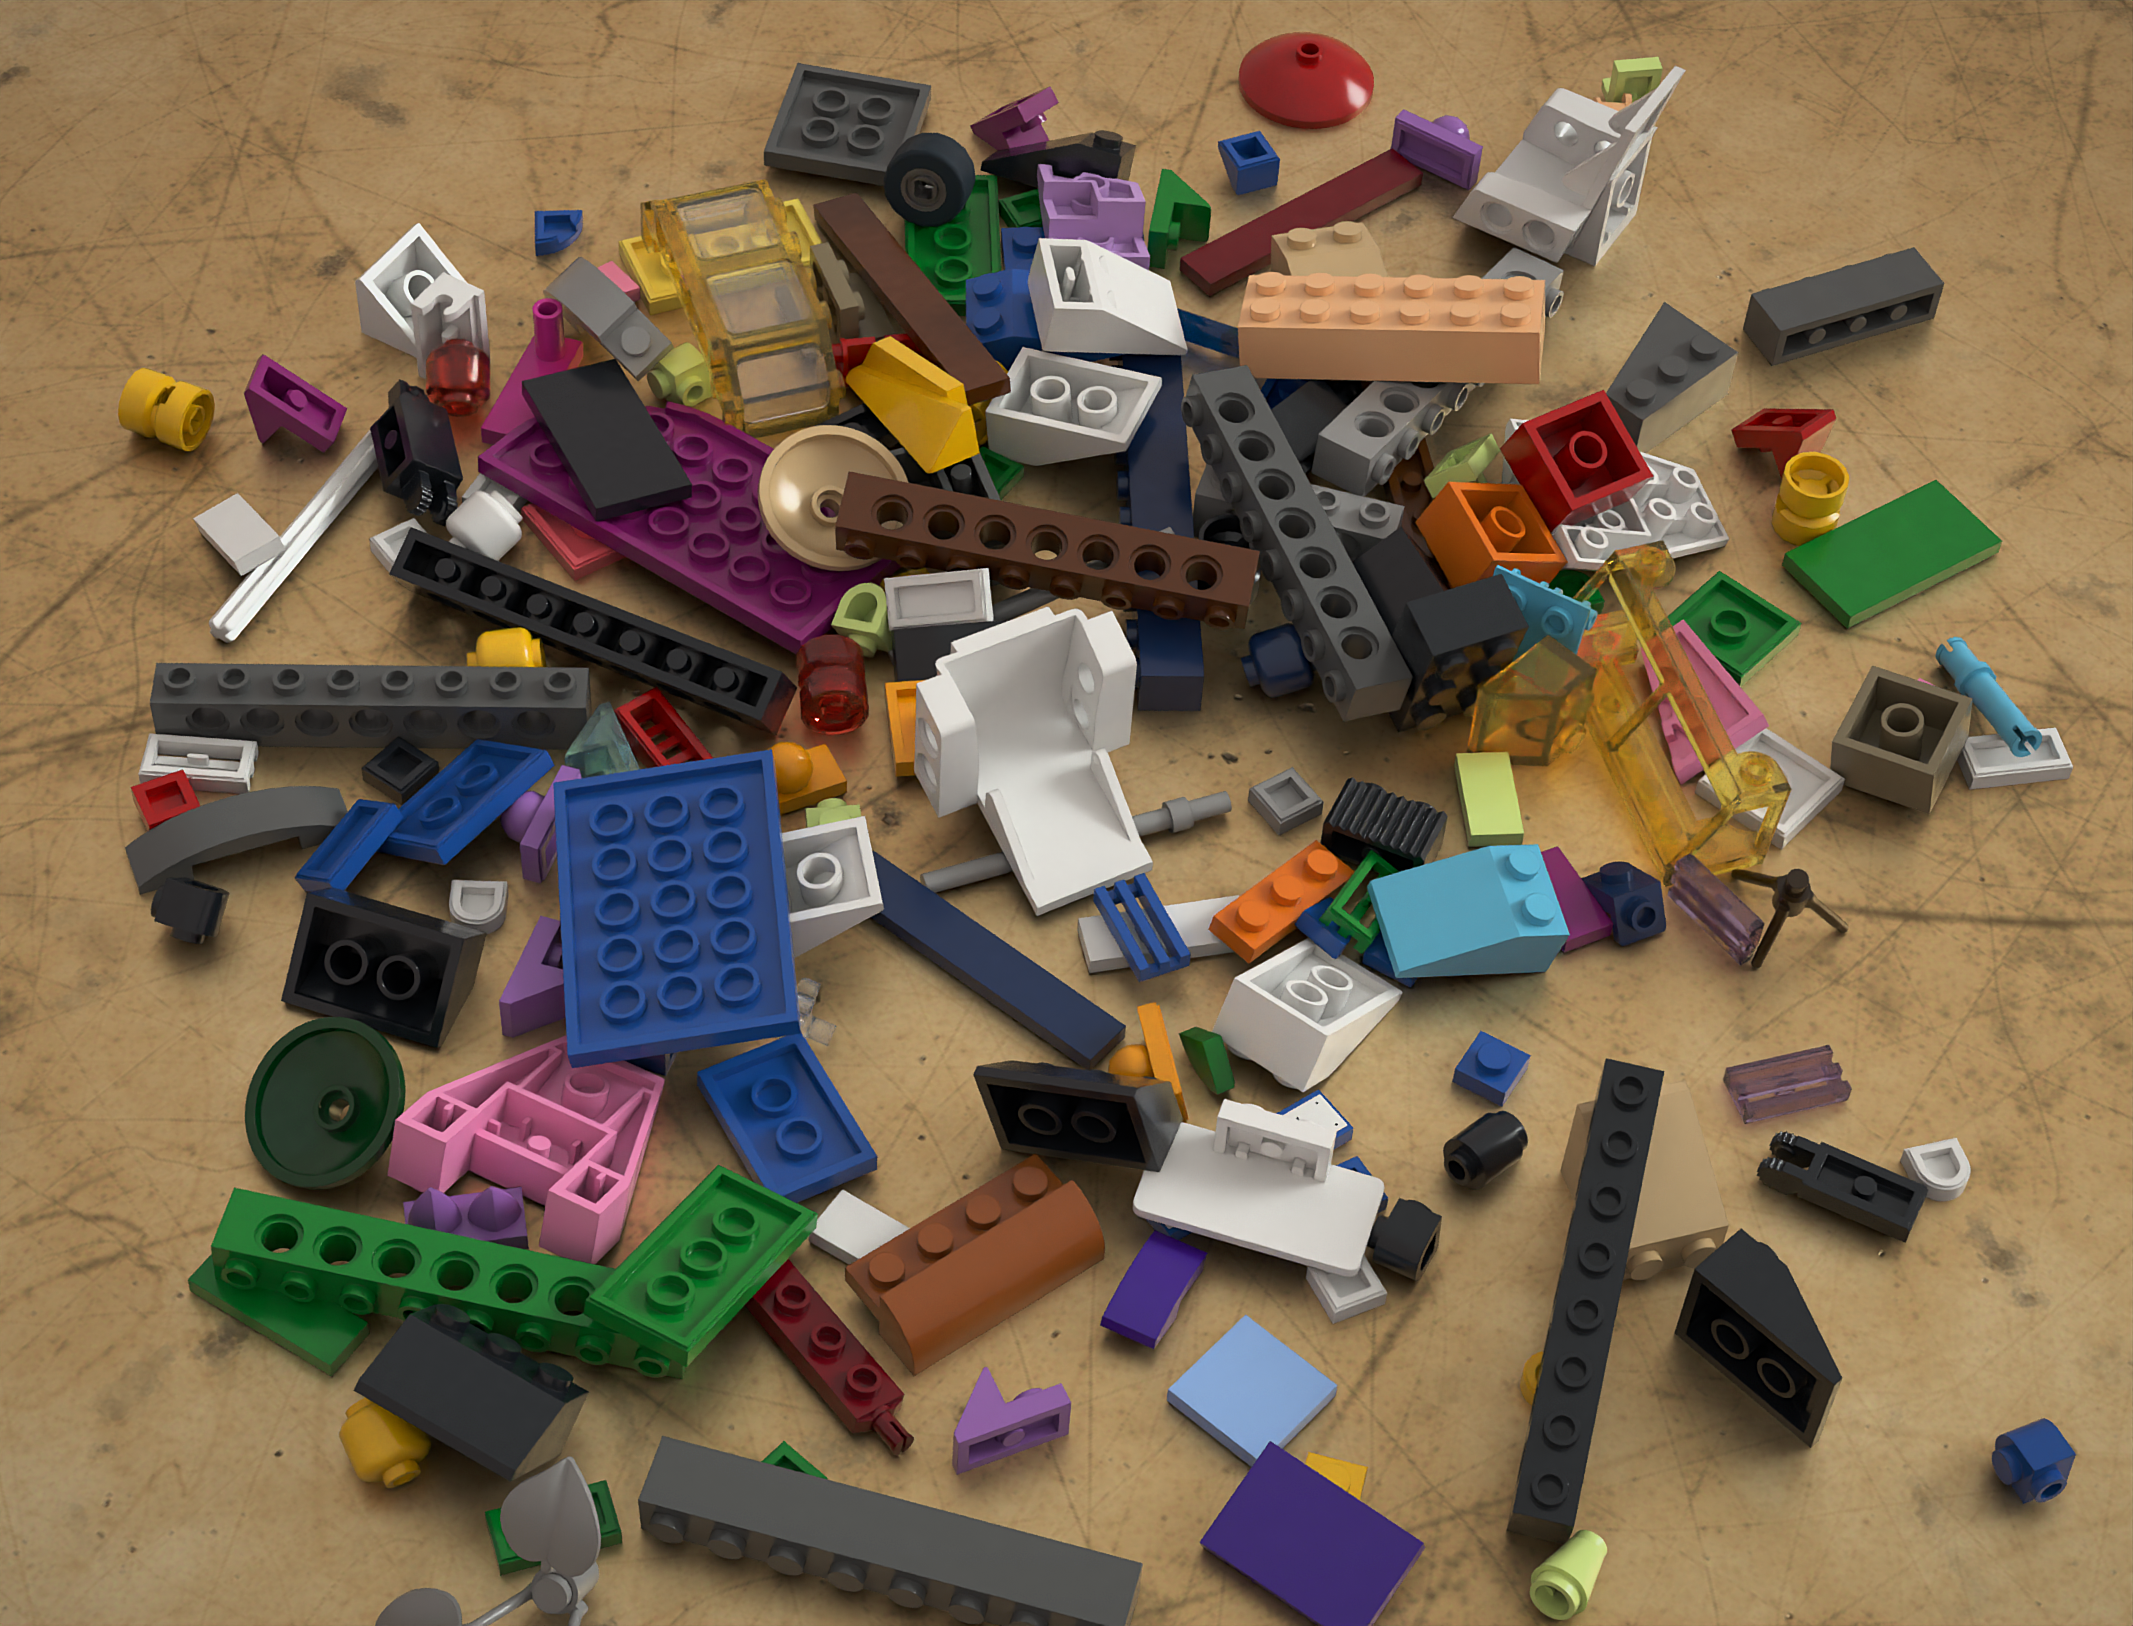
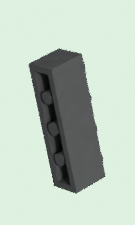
[1743,247,1945,366]

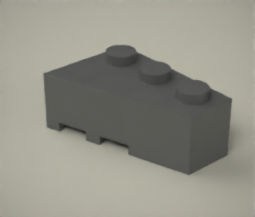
[1606,302,1738,453]

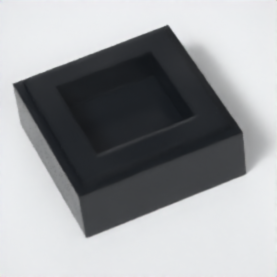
[361,736,439,805]

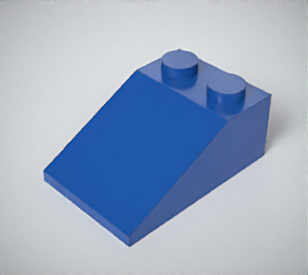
[966,268,1123,371]

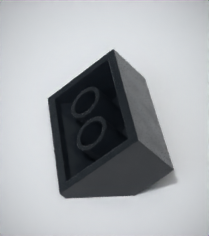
[281,887,487,1048]
[973,1060,1183,1172]
[354,1304,589,1482]

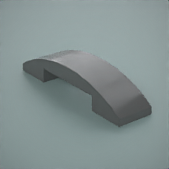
[125,786,348,894]

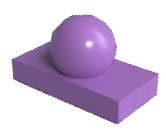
[1391,109,1483,190]
[500,765,582,884]

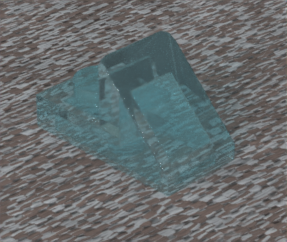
[564,701,640,778]

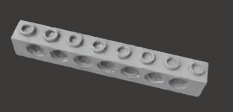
[1311,247,1564,497]

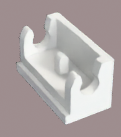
[411,272,491,387]

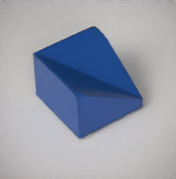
[1218,131,1280,195]

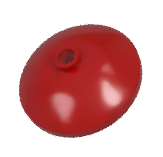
[1238,32,1374,129]

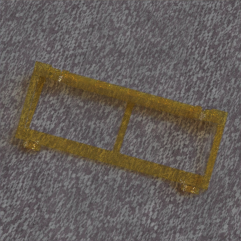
[1567,540,1792,887]

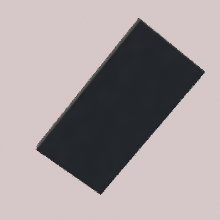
[522,359,692,522]

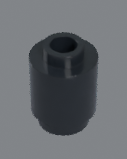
[1443,1111,1528,1190]

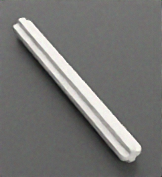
[209,430,378,643]

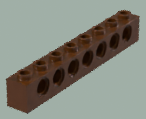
[835,471,1260,630]

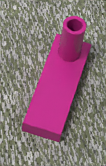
[481,298,584,445]

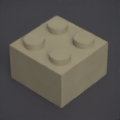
[1830,666,1973,814]

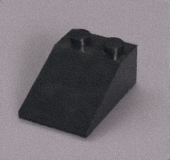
[1675,1228,1842,1448]

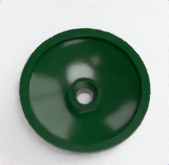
[245,1017,406,1190]

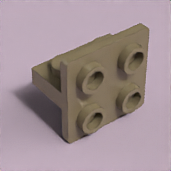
[774,242,894,360]

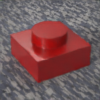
[131,770,200,831]

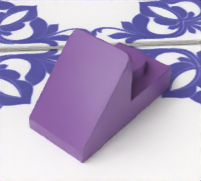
[499,916,566,1038]
[952,1367,1071,1475]

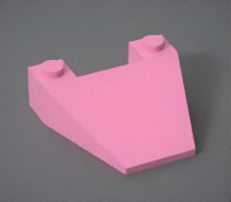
[387,1035,665,1264]

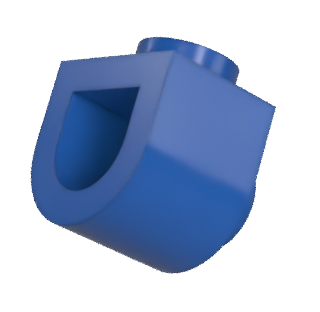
[1992,1418,2076,1504]

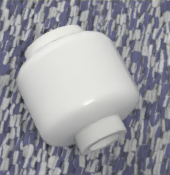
[446,490,523,561]

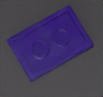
[1200,1441,1425,1626]

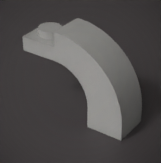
[543,257,674,381]

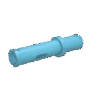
[1935,637,2042,757]

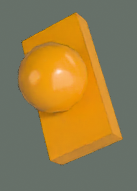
[767,742,847,815]
[1108,1002,1189,1123]

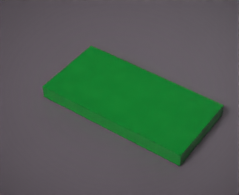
[904,175,1001,316]
[1782,480,2002,629]
[584,1165,818,1367]

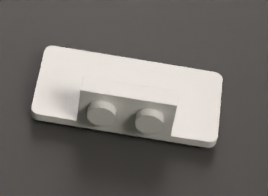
[1133,1099,1385,1277]

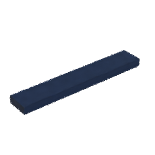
[870,850,1126,1070]

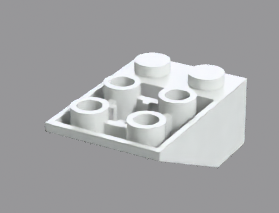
[1027,238,1188,355]

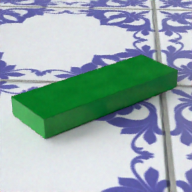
[188,1254,370,1377]

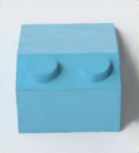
[1367,844,1570,978]

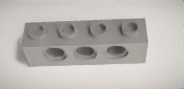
[1193,464,1405,561]

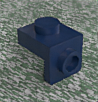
[1581,861,1667,946]

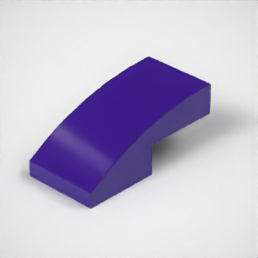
[1100,1230,1208,1349]

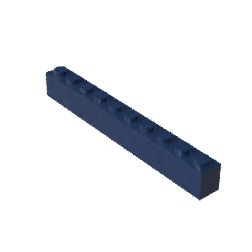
[1109,354,1204,711]

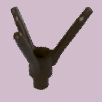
[1731,869,1849,968]

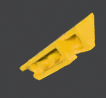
[846,336,980,473]

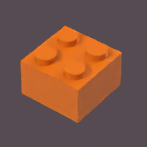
[1415,482,1568,589]

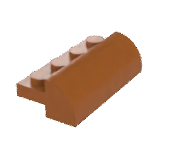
[845,1153,1105,1376]

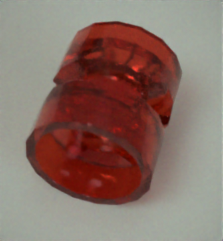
[796,635,869,735]

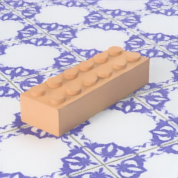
[1238,272,1545,384]

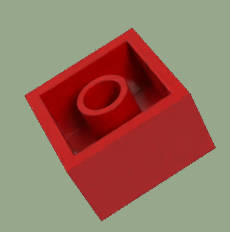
[1500,390,1653,534]

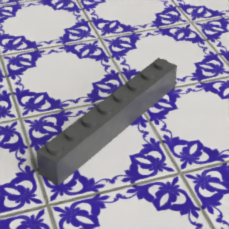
[638,1436,1143,1626]

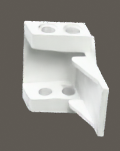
[1453,66,1686,266]
[914,606,1153,916]

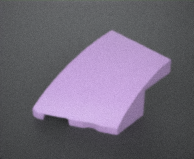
[1037,164,1150,270]

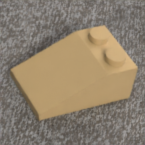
[1271,221,1388,277]

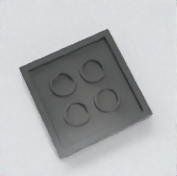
[764,63,931,186]

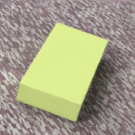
[1454,752,1524,847]

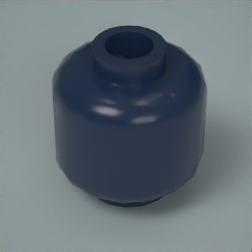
[1240,623,1317,698]

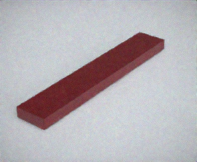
[1179,148,1423,296]

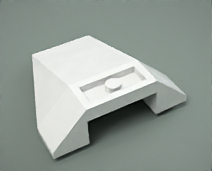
[1502,418,1729,572]

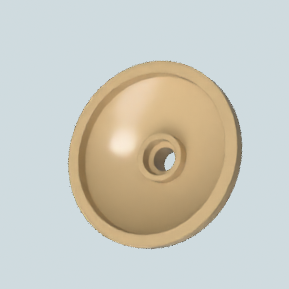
[758,425,909,571]

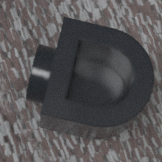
[151,877,230,944]
[1367,1198,1442,1281]

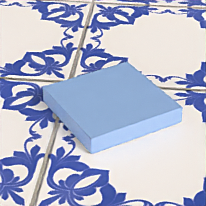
[1167,1315,1338,1467]

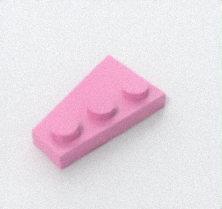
[1640,620,1769,785]

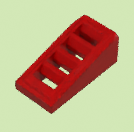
[609,687,713,768]

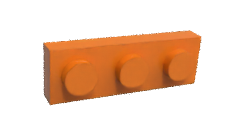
[1208,840,1354,964]

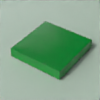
[1656,571,1802,687]

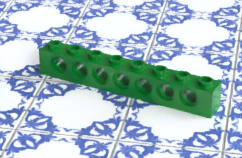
[211,1187,686,1379]

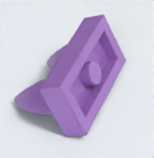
[403,1186,529,1249]

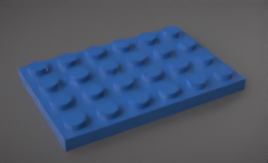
[553,749,801,1068]

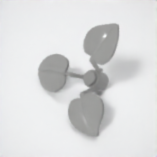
[375,1456,601,1626]

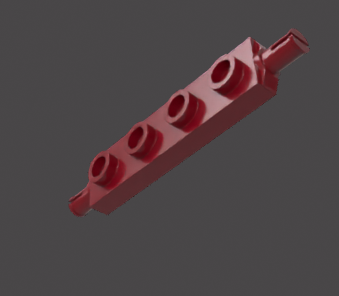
[744,1259,914,1455]

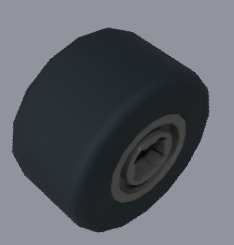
[883,133,976,227]

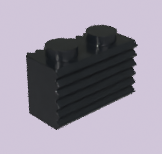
[1320,777,1448,873]

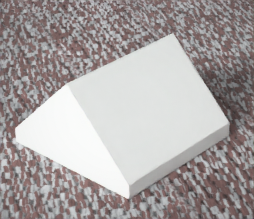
[355,223,467,358]

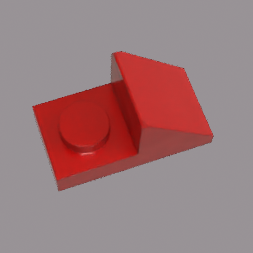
[1731,408,1837,480]

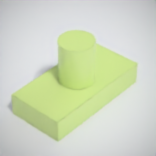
[1424,433,1500,498]

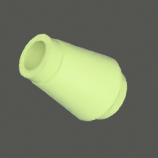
[1529,1530,1607,1620]

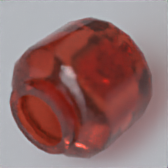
[426,339,491,417]

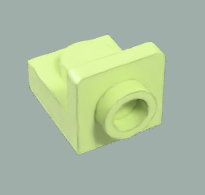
[1601,57,1663,103]

